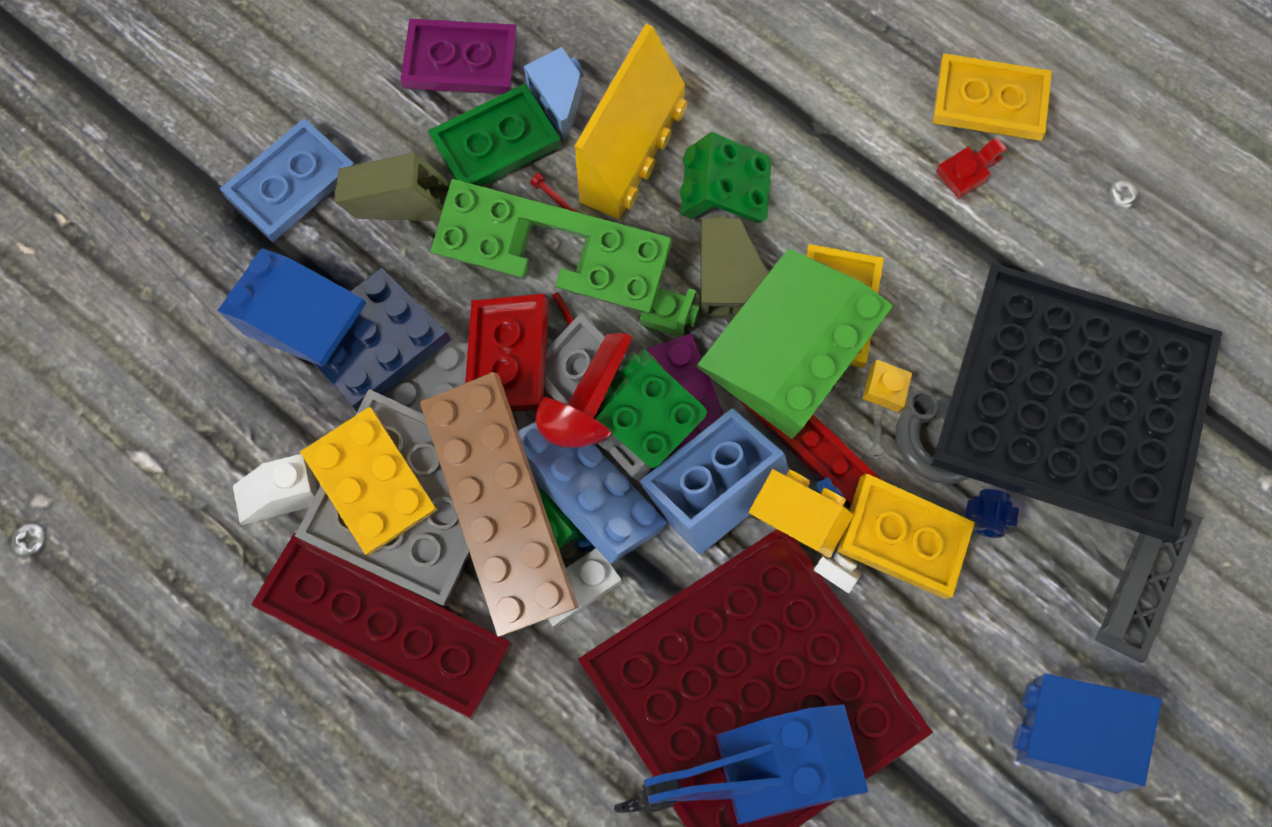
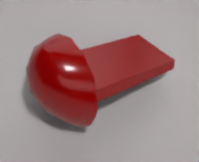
[535,333,633,448]

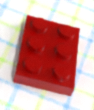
[465,294,549,412]

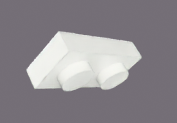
[547,548,622,629]

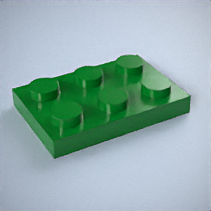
[428,83,561,186]

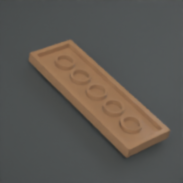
[420,372,579,637]

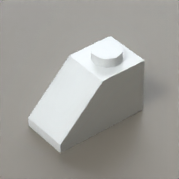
[233,454,318,525]

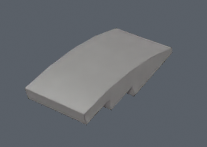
[545,313,651,481]

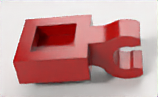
[936,138,1007,199]

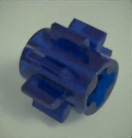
[965,489,1019,538]

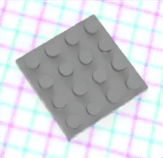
[295,389,470,606]

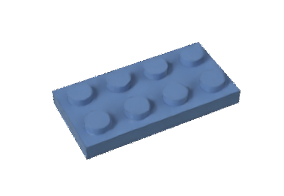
[518,422,667,564]

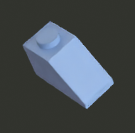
[524,47,584,140]

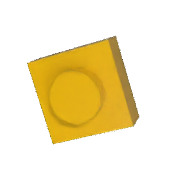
[862,359,912,412]

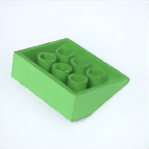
[696,248,893,439]

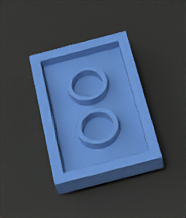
[220,118,354,242]

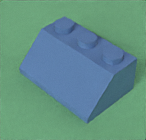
[640,408,789,555]

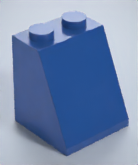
[1013,674,1162,793]

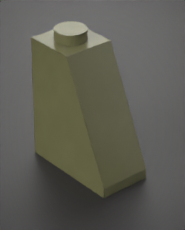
[335,152,450,221]
[700,215,768,318]

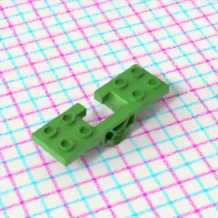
[430,179,673,314]

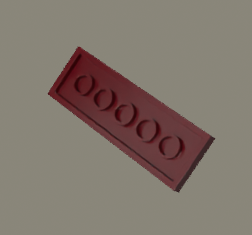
[251,533,512,720]

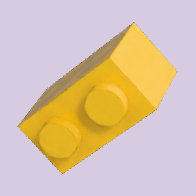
[748,469,854,558]

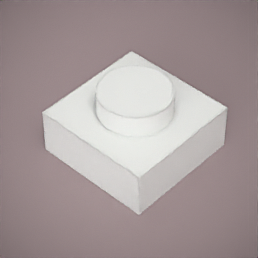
[814,552,863,593]

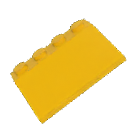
[575,24,688,220]

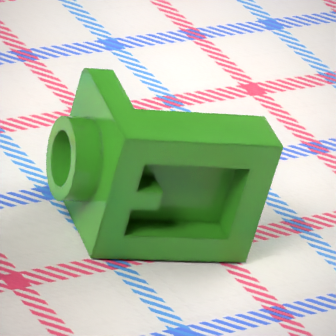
[640,288,701,337]

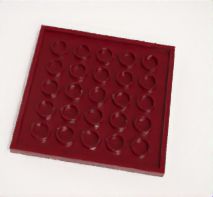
[578,529,933,827]

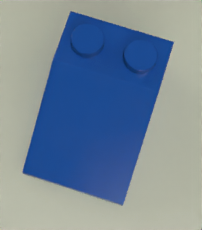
[217,248,366,367]

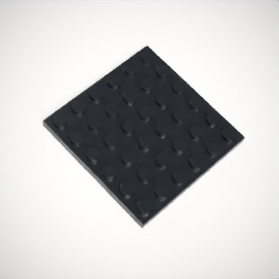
[931,263,1222,544]

